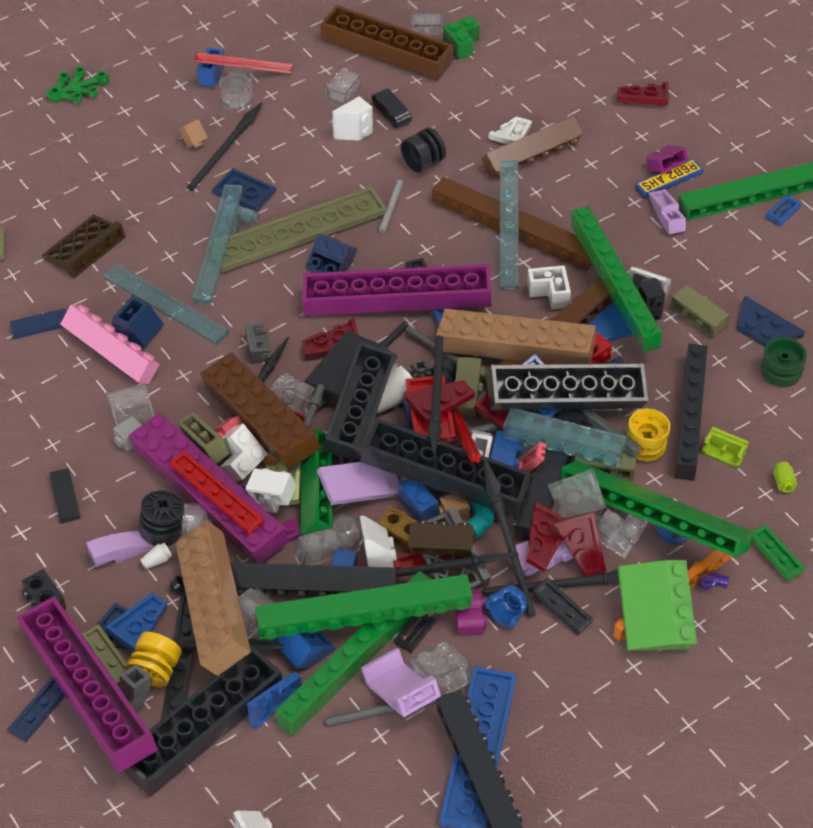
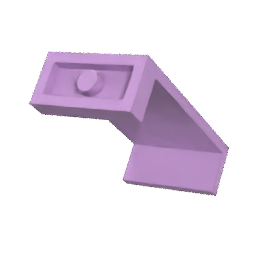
[361,648,441,717]

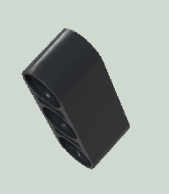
[371,88,412,128]

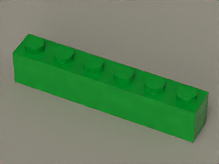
[301,428,332,542]

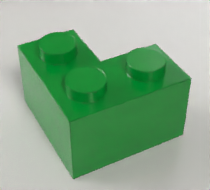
[443,16,480,60]

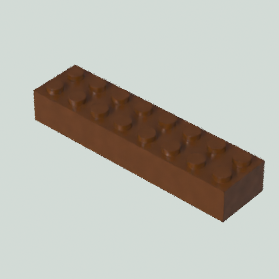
[320,5,453,80]
[200,352,321,470]

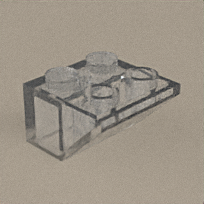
[105,382,154,426]

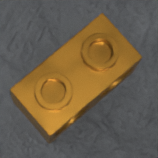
[376,506,418,553]

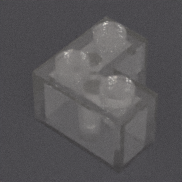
[597,509,648,559]

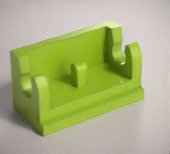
[701,426,749,469]

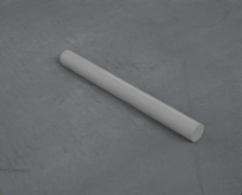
[378,180,403,234]

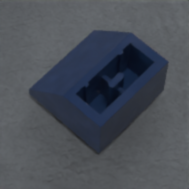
[305,234,358,273]
[112,295,164,349]

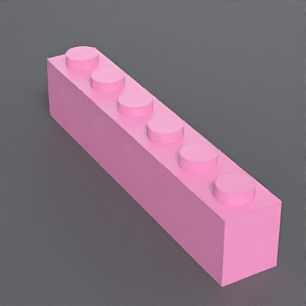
[60,304,160,384]

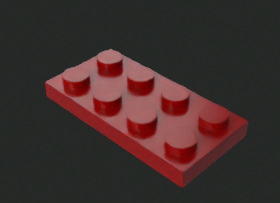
[405,375,456,442]

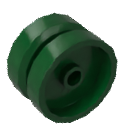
[760,337,807,386]

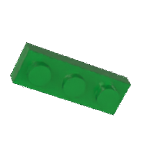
[751,525,805,582]

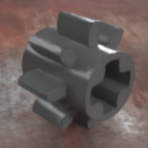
[409,360,433,378]

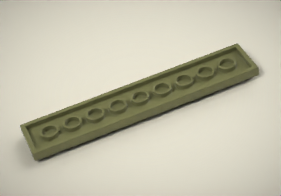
[208,186,387,272]

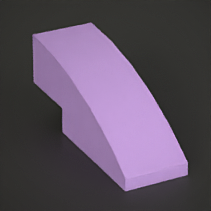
[649,189,686,234]
[86,531,154,567]

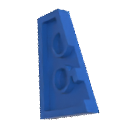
[106,592,168,652]

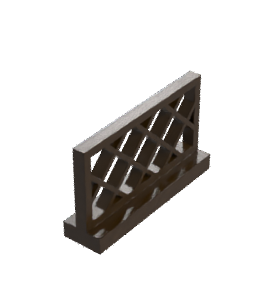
[42,214,126,278]

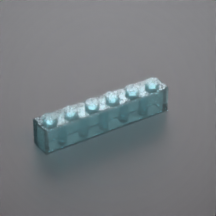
[504,408,627,467]

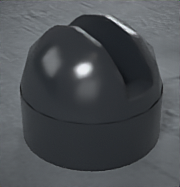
[170,576,185,594]

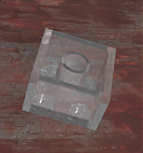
[410,640,472,700]

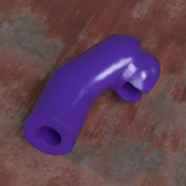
[699,572,729,590]

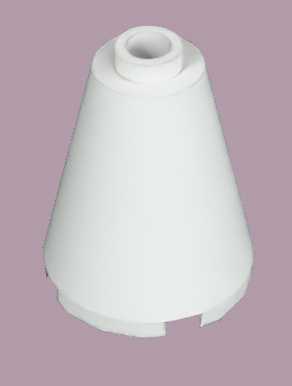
[377,363,412,415]

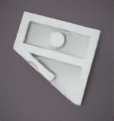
[489,116,532,144]

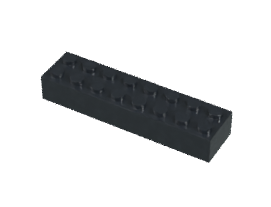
[486,364,648,411]
[360,418,530,517]
[124,646,283,797]

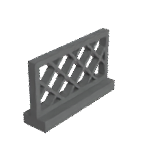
[409,506,491,589]

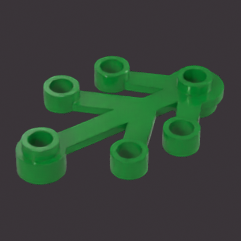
[47,66,110,103]

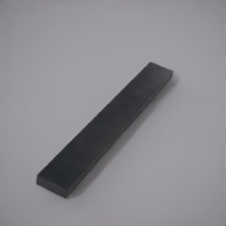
[162,594,195,719]

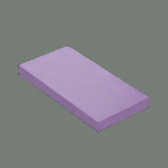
[317,462,400,505]

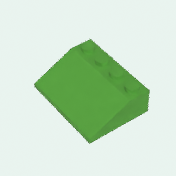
[617,560,697,651]

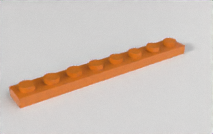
[613,550,733,642]

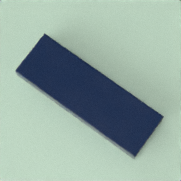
[10,308,66,339]

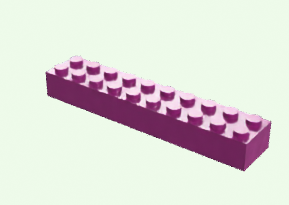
[302,264,492,316]
[128,412,289,563]
[16,596,158,774]

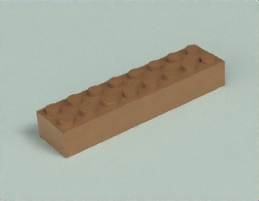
[436,309,596,365]
[176,520,251,676]

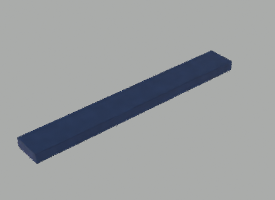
[8,602,128,742]

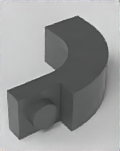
[119,664,151,713]

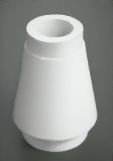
[140,543,172,570]

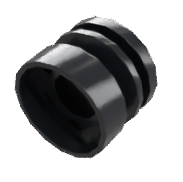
[400,127,446,173]
[139,490,184,545]

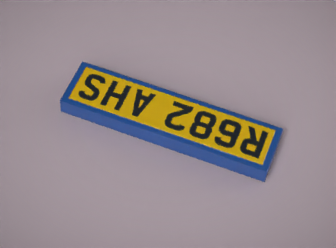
[635,159,703,198]

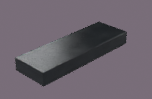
[49,468,81,523]
[532,578,593,635]

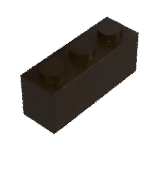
[408,521,475,556]

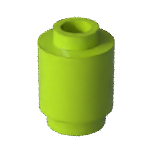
[773,462,798,493]

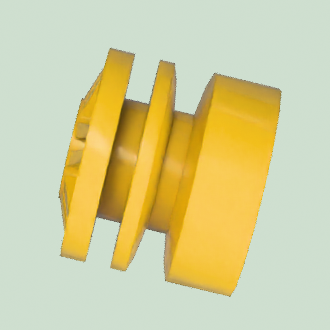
[626,408,670,462]
[125,632,182,688]

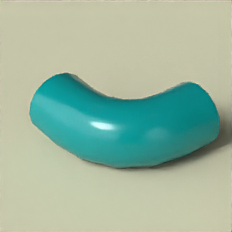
[465,500,495,540]

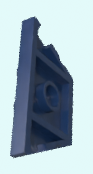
[737,296,805,347]

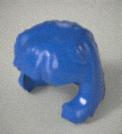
[484,585,527,628]

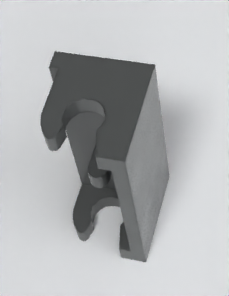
[244,323,271,364]

